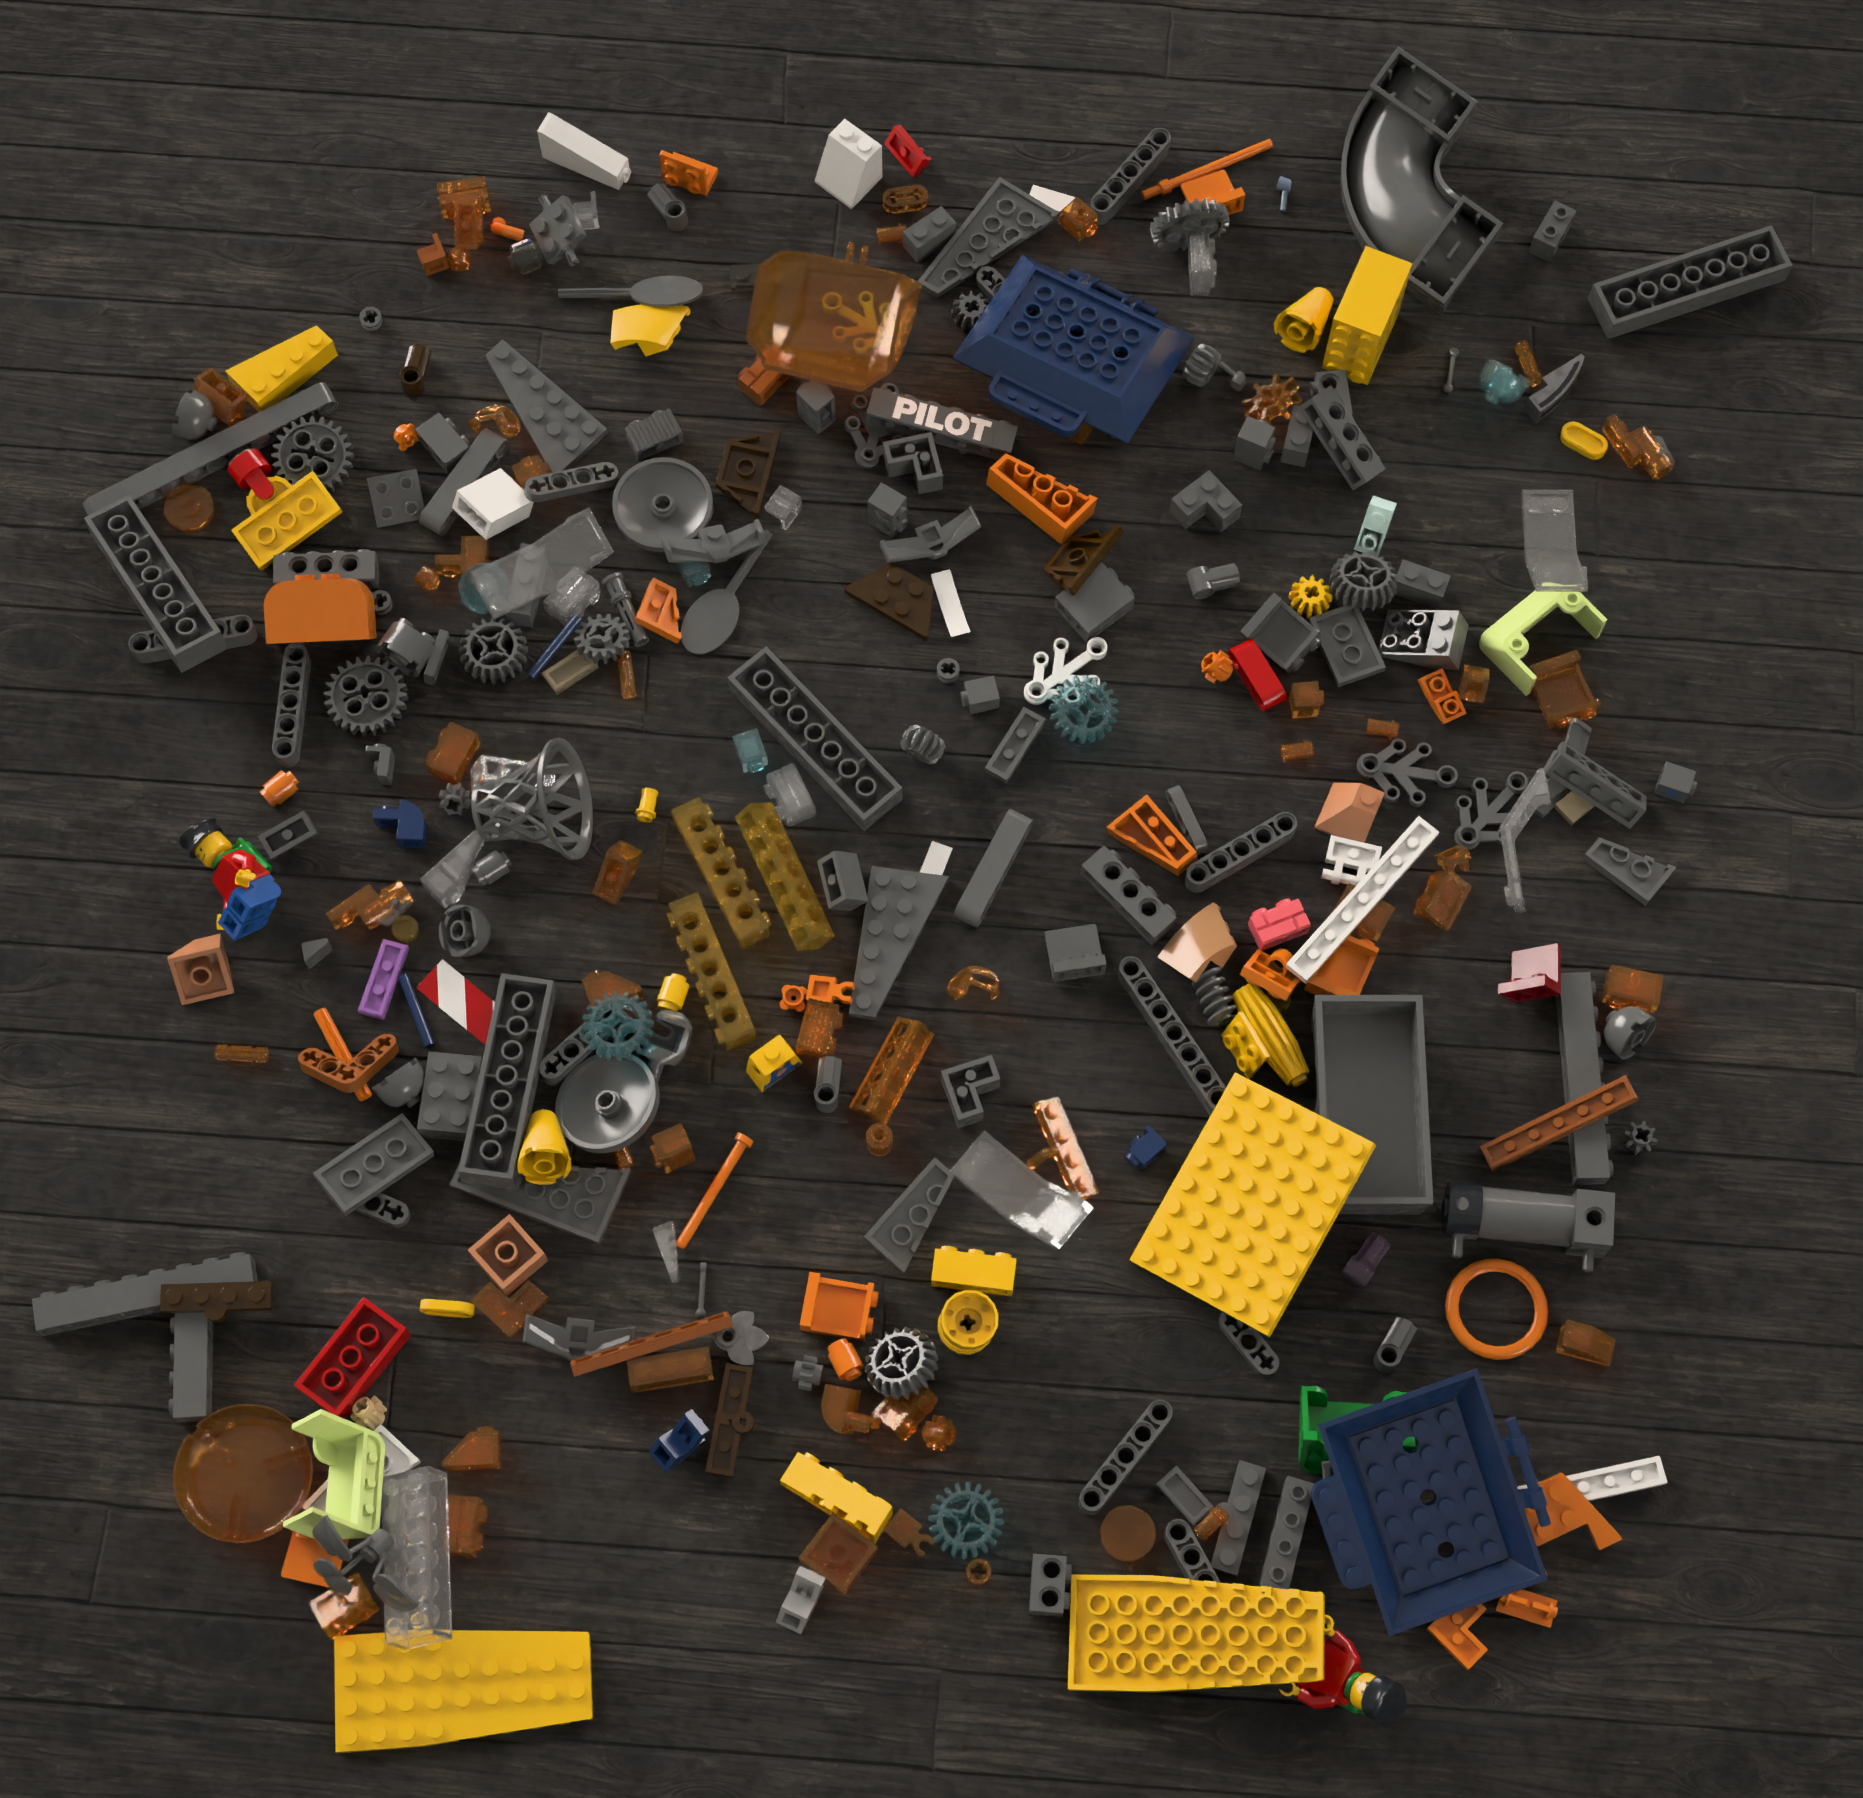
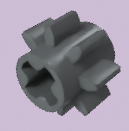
[438,783,471,816]
[1622,1121,1658,1155]
[792,1355,823,1391]

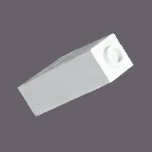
[537,112,631,190]

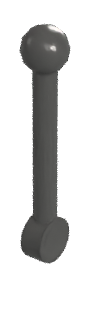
[1443,347,1459,393]
[695,1262,707,1319]

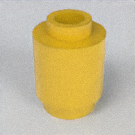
[657,973,690,1012]

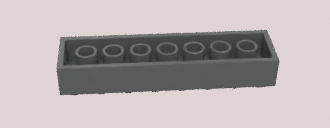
[1588,225,1792,339]
[84,495,227,673]
[727,646,903,831]
[458,973,556,1190]

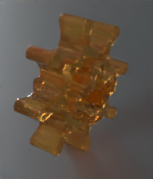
[1241,374,1302,425]

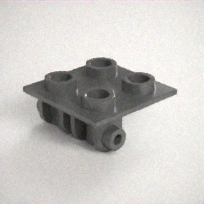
[367,469,425,528]

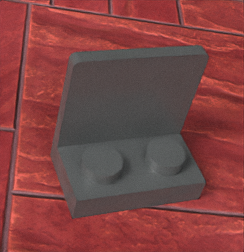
[1045,924,1107,982]

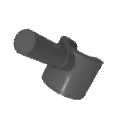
[1219,361,1246,391]

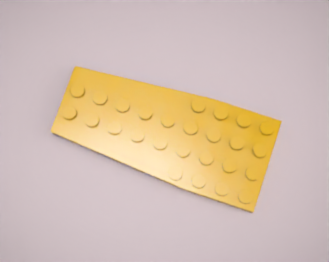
[1068,1575,1325,1692]
[334,1630,593,1753]

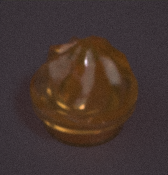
[447,246,472,272]
[413,564,439,591]

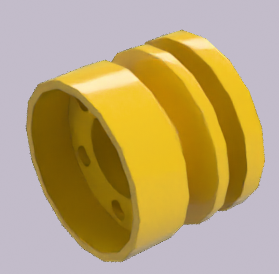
[938,1290,998,1355]

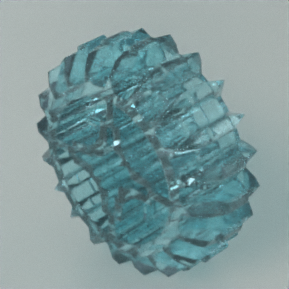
[1049,675,1119,744]
[581,990,654,1062]
[928,1482,1004,1559]

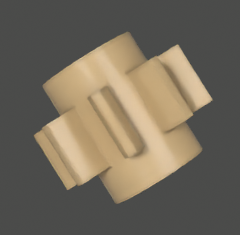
[350,1395,387,1430]

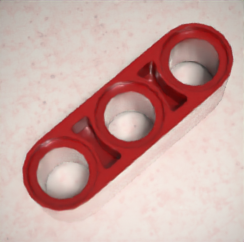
[1228,639,1287,711]

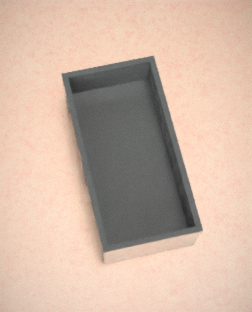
[1311,995,1433,1215]

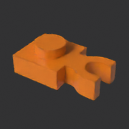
[806,975,855,1006]

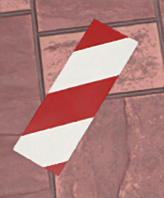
[416,959,495,1045]

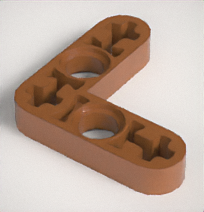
[298,1034,399,1093]

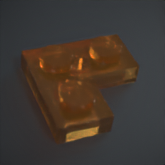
[471,1279,549,1339]

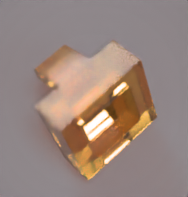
[1435,845,1471,877]

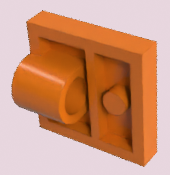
[1240,949,1301,1001]

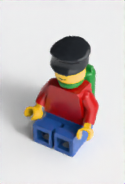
[179,818,281,941]
[1279,1615,1406,1726]

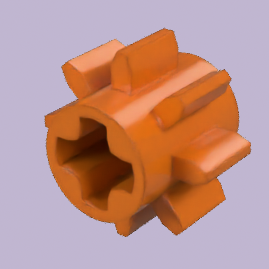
[1201,650,1233,683]

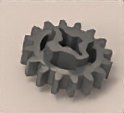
[574,614,630,664]

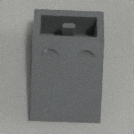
[1378,609,1469,670]

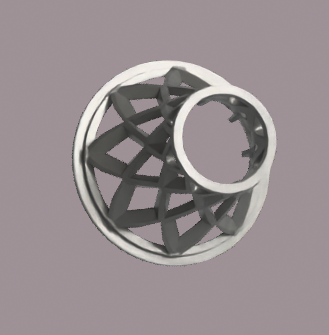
[471,738,593,860]

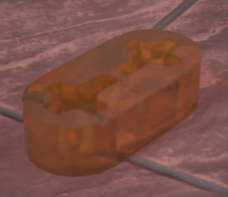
[882,185,928,213]

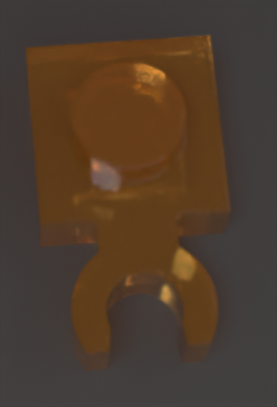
[883,1508,934,1557]

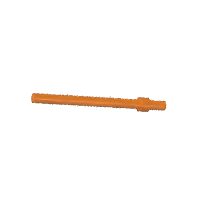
[1141,139,1273,201]

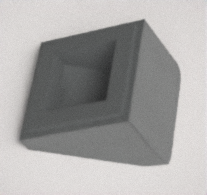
[301,938,333,969]

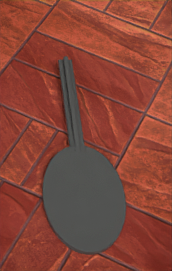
[558,276,703,307]
[681,530,773,655]

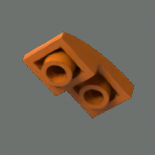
[1417,668,1467,724]

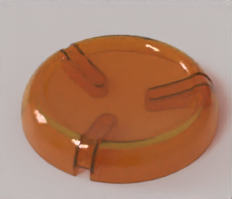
[173,1404,314,1544]

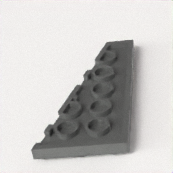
[918,177,1060,299]

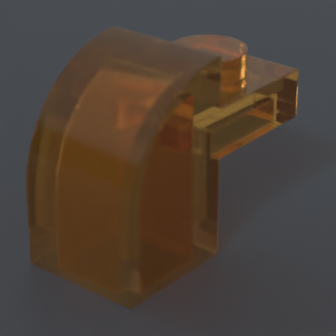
[435,536,490,584]
[821,1384,881,1434]

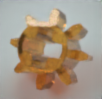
[922,1416,956,1451]

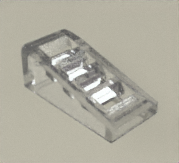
[653,1221,679,1283]

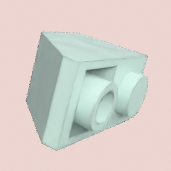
[1354,496,1397,557]

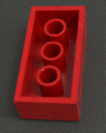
[294,1297,411,1419]

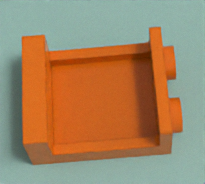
[1304,934,1379,995]
[800,1272,879,1341]

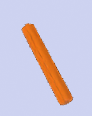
[314,1008,372,1101]

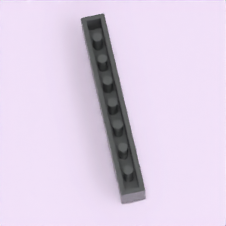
[1555,972,1613,1185]
[32,1252,258,1336]

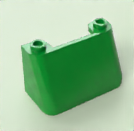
[1299,1386,1416,1475]

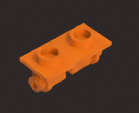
[1496,1589,1558,1628]

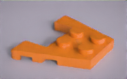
[1525,1473,1622,1575]

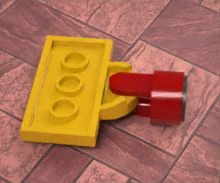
[228,448,343,571]

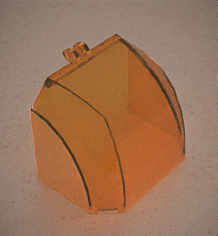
[746,242,922,392]

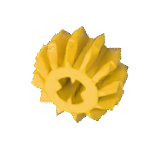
[1289,575,1332,619]

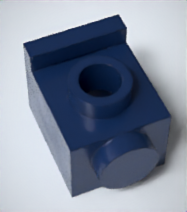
[1124,1125,1167,1171]

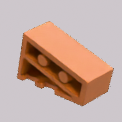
[1107,795,1198,876]

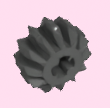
[951,291,990,332]
[1183,344,1221,387]
[900,725,946,764]

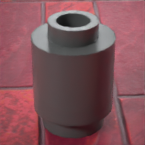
[471,850,511,887]

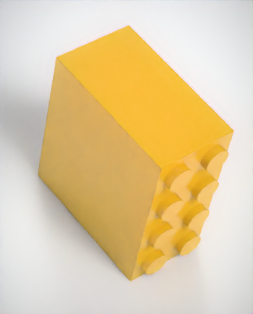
[1322,246,1413,385]

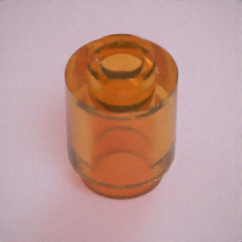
[866,1123,893,1156]

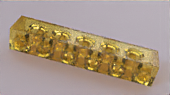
[671,797,772,949]
[735,802,835,951]
[666,892,757,1050]

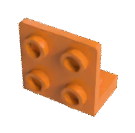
[659,150,718,196]
[1180,170,1245,215]
[281,1517,349,1588]

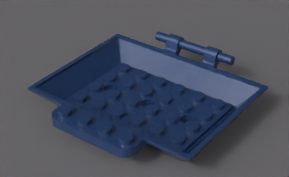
[952,255,1195,444]
[1311,1368,1551,1636]

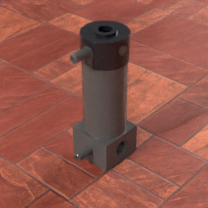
[1441,1182,1615,1272]

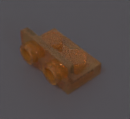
[1413,869,1472,930]
[871,1387,938,1442]
[309,1572,380,1640]

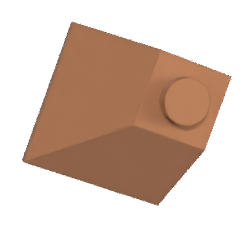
[1314,783,1385,843]
[167,934,234,1005]

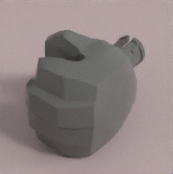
[640,1009,692,1082]

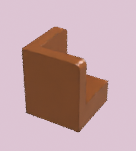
[417,233,449,276]

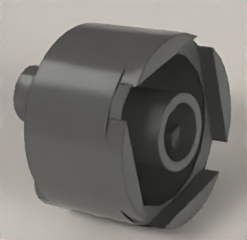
[375,618,435,677]

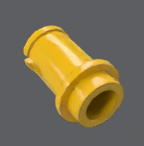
[635,788,658,823]

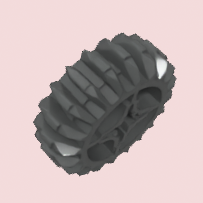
[1329,551,1398,611]
[459,617,528,685]
[865,1326,939,1401]

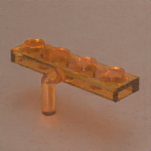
[1027,1097,1099,1202]

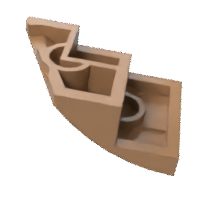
[1158,902,1237,982]

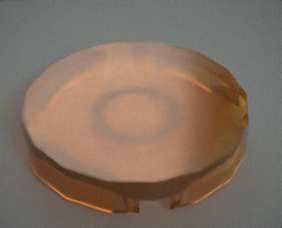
[164,484,215,532]
[1100,1505,1156,1562]

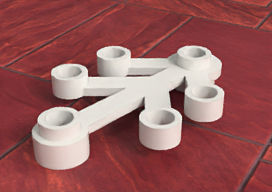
[1024,637,1107,707]

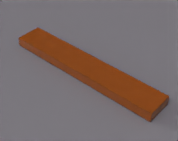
[1480,1075,1639,1172]
[570,1311,733,1377]

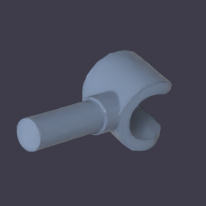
[1276,176,1292,212]

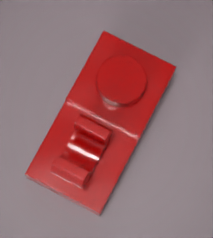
[884,125,932,177]

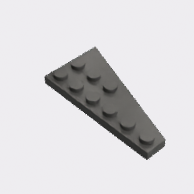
[485,339,608,482]
[849,866,949,1020]
[450,1161,631,1245]

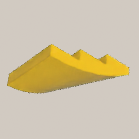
[611,304,691,356]

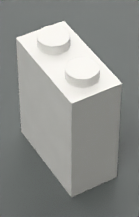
[452,468,534,540]

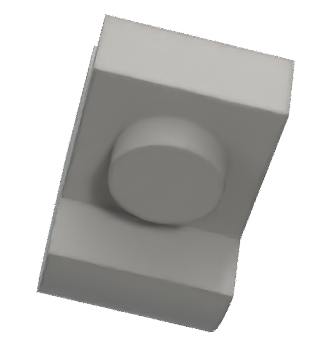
[776,1566,825,1634]

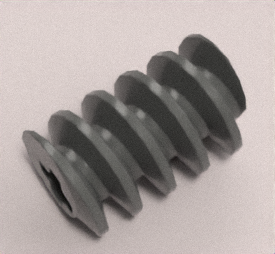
[1192,967,1237,1027]

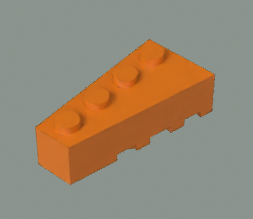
[986,453,1098,545]

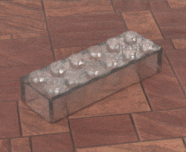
[382,1466,452,1650]

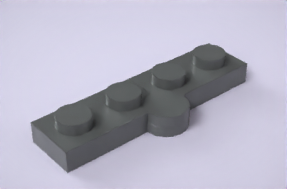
[1211,1460,1266,1577]

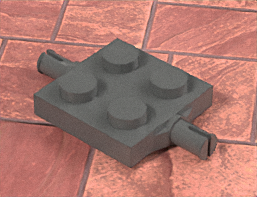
[529,194,587,266]

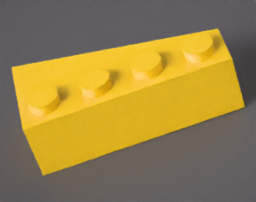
[226,325,338,412]
[780,1452,893,1544]

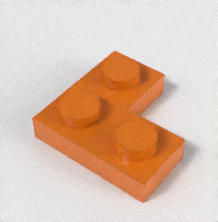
[1426,1604,1488,1670]

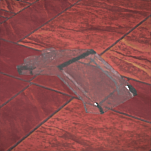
[1521,490,1588,592]
[469,508,614,619]
[1499,768,1551,913]
[950,1130,1093,1250]

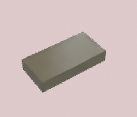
[542,650,599,695]
[1554,791,1595,826]

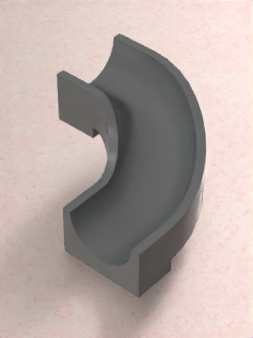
[1341,46,1503,316]

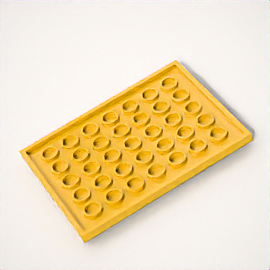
[1129,1073,1376,1337]

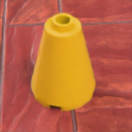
[1274,287,1334,353]
[517,1109,572,1185]

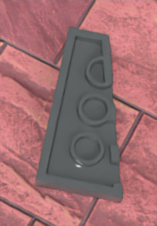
[863,1158,955,1274]

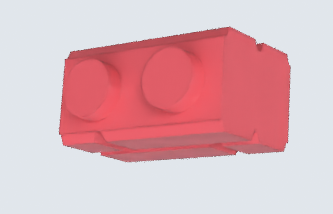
[1248,898,1311,951]

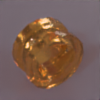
[965,1558,991,1586]

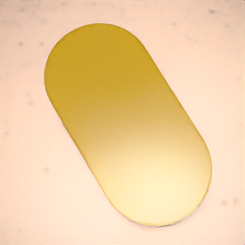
[1560,422,1608,460]
[419,1299,475,1318]

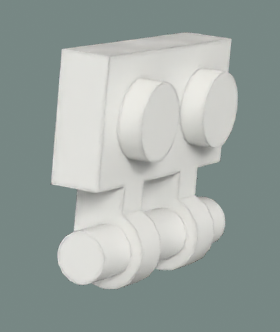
[1321,835,1382,888]

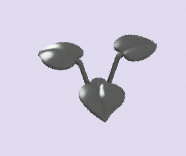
[312,1515,420,1612]

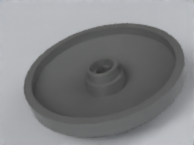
[612,457,713,552]
[555,1051,660,1153]

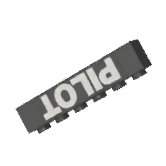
[864,387,1018,460]

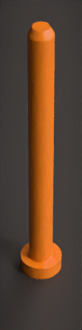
[676,1132,754,1249]

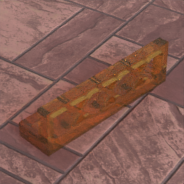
[849,1017,935,1125]

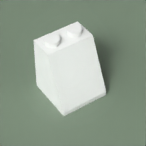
[815,119,883,209]

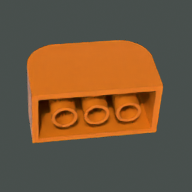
[264,573,377,644]

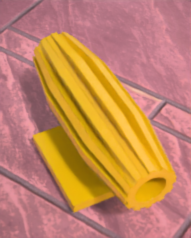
[1221,983,1309,1087]

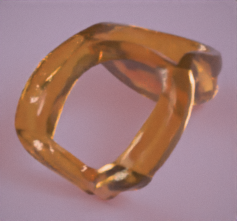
[468,404,520,437]
[947,966,1000,1001]

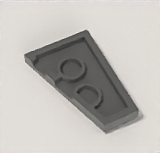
[1582,837,1676,906]

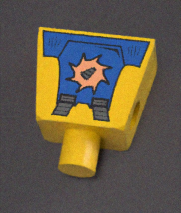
[746,1035,802,1092]

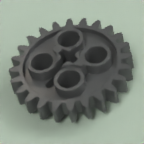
[1150,198,1230,251]
[271,416,354,492]
[324,656,409,737]

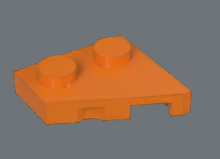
[634,577,682,643]

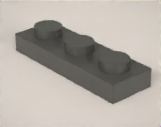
[985,707,1046,784]

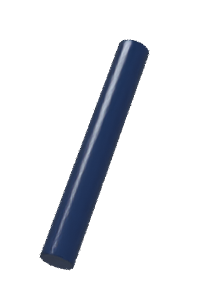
[527,614,583,679]
[398,974,435,1048]

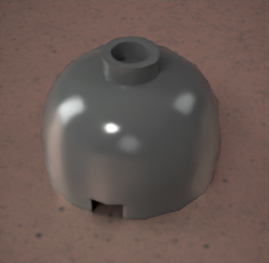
[171,388,217,440]
[439,904,491,957]
[1604,1006,1656,1060]
[372,1058,425,1108]

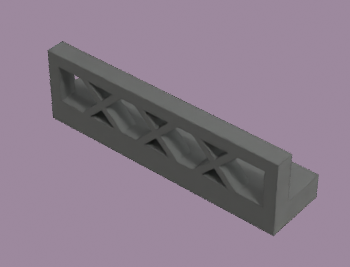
[1545,741,1647,829]

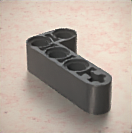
[539,1003,643,1086]

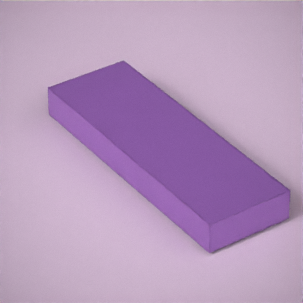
[358,939,409,1020]

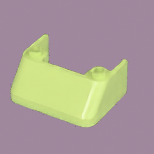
[1479,584,1607,696]
[283,1409,385,1539]

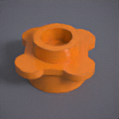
[394,424,418,451]
[779,985,807,1012]

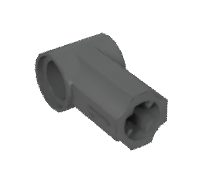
[647,183,688,231]
[1186,563,1240,599]
[814,1056,842,1113]
[1373,1317,1417,1373]

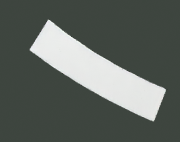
[931,569,970,637]

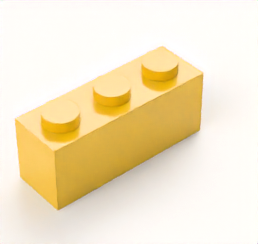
[931,1246,1017,1296]

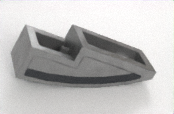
[1524,354,1585,423]

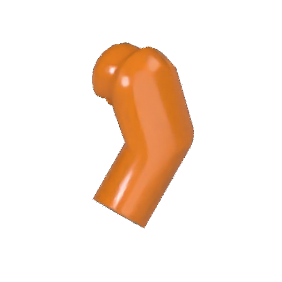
[491,217,524,242]

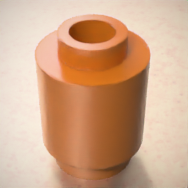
[260,770,299,807]
[827,1338,864,1381]

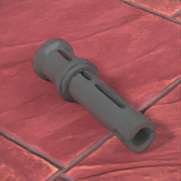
[602,572,650,647]

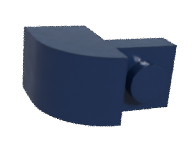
[373,800,428,849]
[649,1409,709,1473]

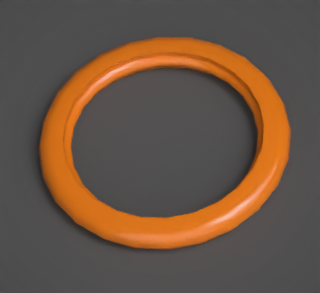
[1445,1258,1548,1360]

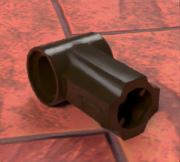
[400,344,431,397]

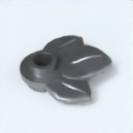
[714,1311,769,1366]

